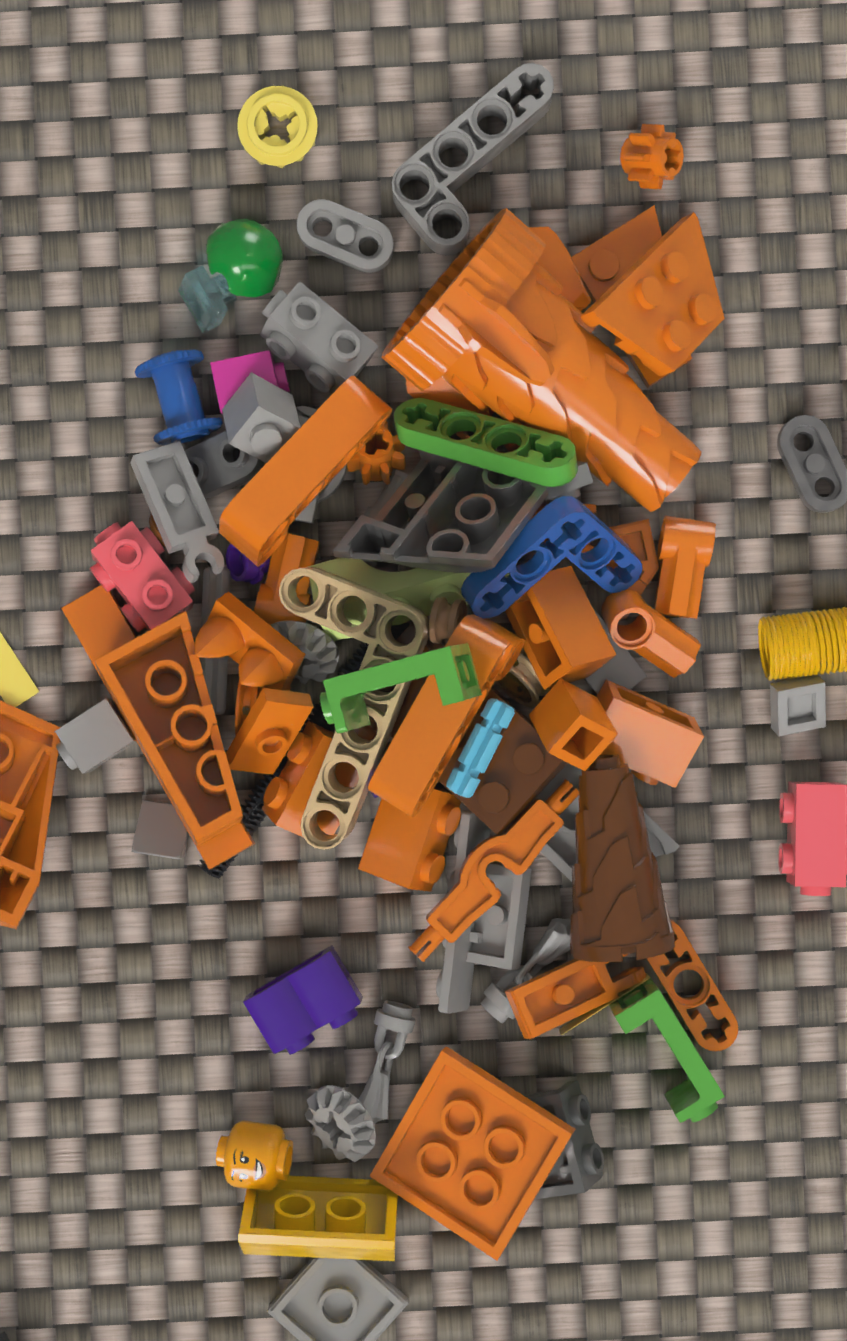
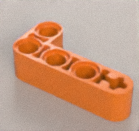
[219,375,393,567]
[368,614,525,817]

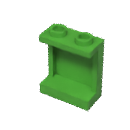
[320,643,482,734]
[609,976,725,1123]

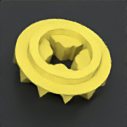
[238,86,318,168]

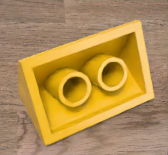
[238,1176,398,1261]

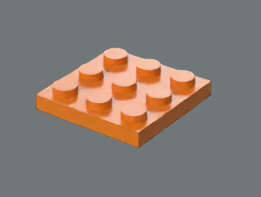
[370,1046,576,1261]

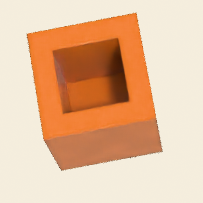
[528,678,618,771]

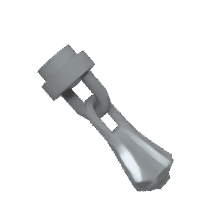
[480,918,571,1024]
[358,1000,416,1124]

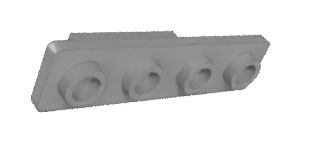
[436,810,532,1014]

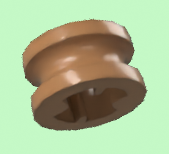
[429,597,467,644]

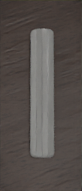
[200,567,231,715]

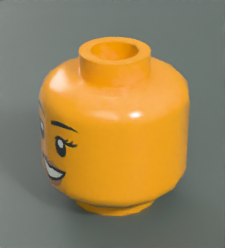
[216,1120,293,1192]

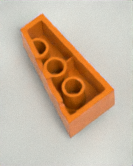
[95,611,243,846]

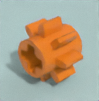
[620,124,684,189]
[346,421,406,486]

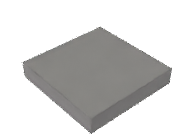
[267,1257,409,1341]

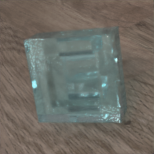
[178,265,236,333]

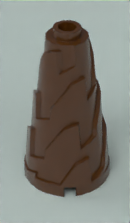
[570,755,675,962]

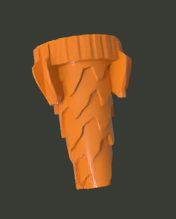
[381,208,702,512]

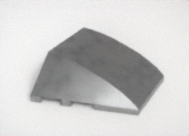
[333,431,548,573]

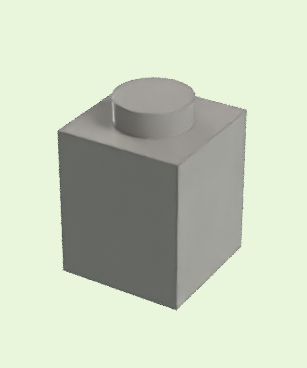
[222,372,301,463]
[55,698,137,774]

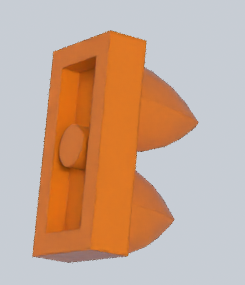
[195,591,306,691]

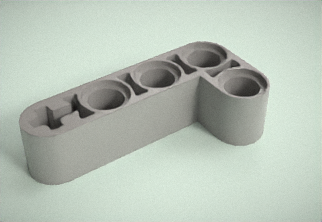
[392,63,554,256]

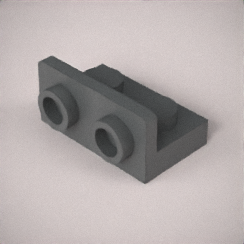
[524,1080,604,1199]

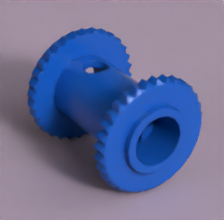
[135,350,223,445]

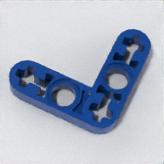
[461,496,642,618]

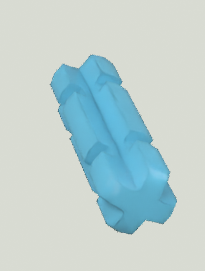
[446,698,515,798]

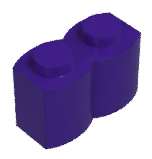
[243,945,363,1055]

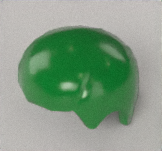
[206,218,283,297]

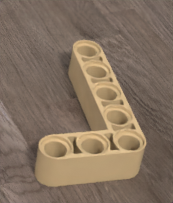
[279,567,429,850]

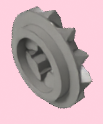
[271,621,339,684]
[305,1085,376,1162]

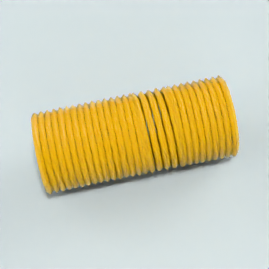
[758,607,847,681]

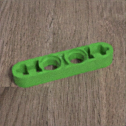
[394,398,578,487]

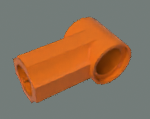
[654,515,716,619]
[254,533,320,625]
[601,589,701,678]

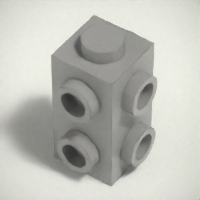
[260,281,379,394]

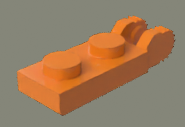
[505,954,647,1039]

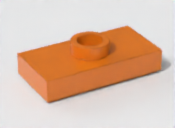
[226,688,314,775]

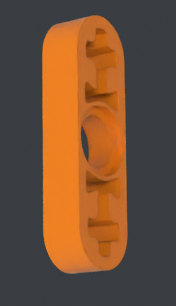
[646,919,738,1051]

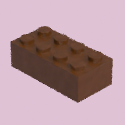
[369,621,567,834]

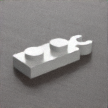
[130,441,225,583]

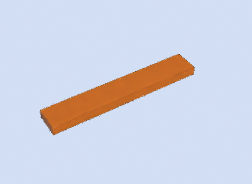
[61,585,255,870]

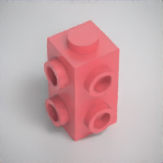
[90,521,195,633]
[778,781,847,896]

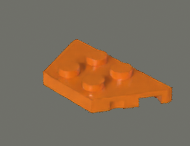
[580,212,725,377]

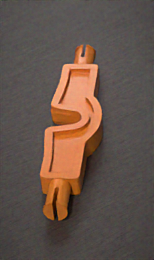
[408,779,579,962]

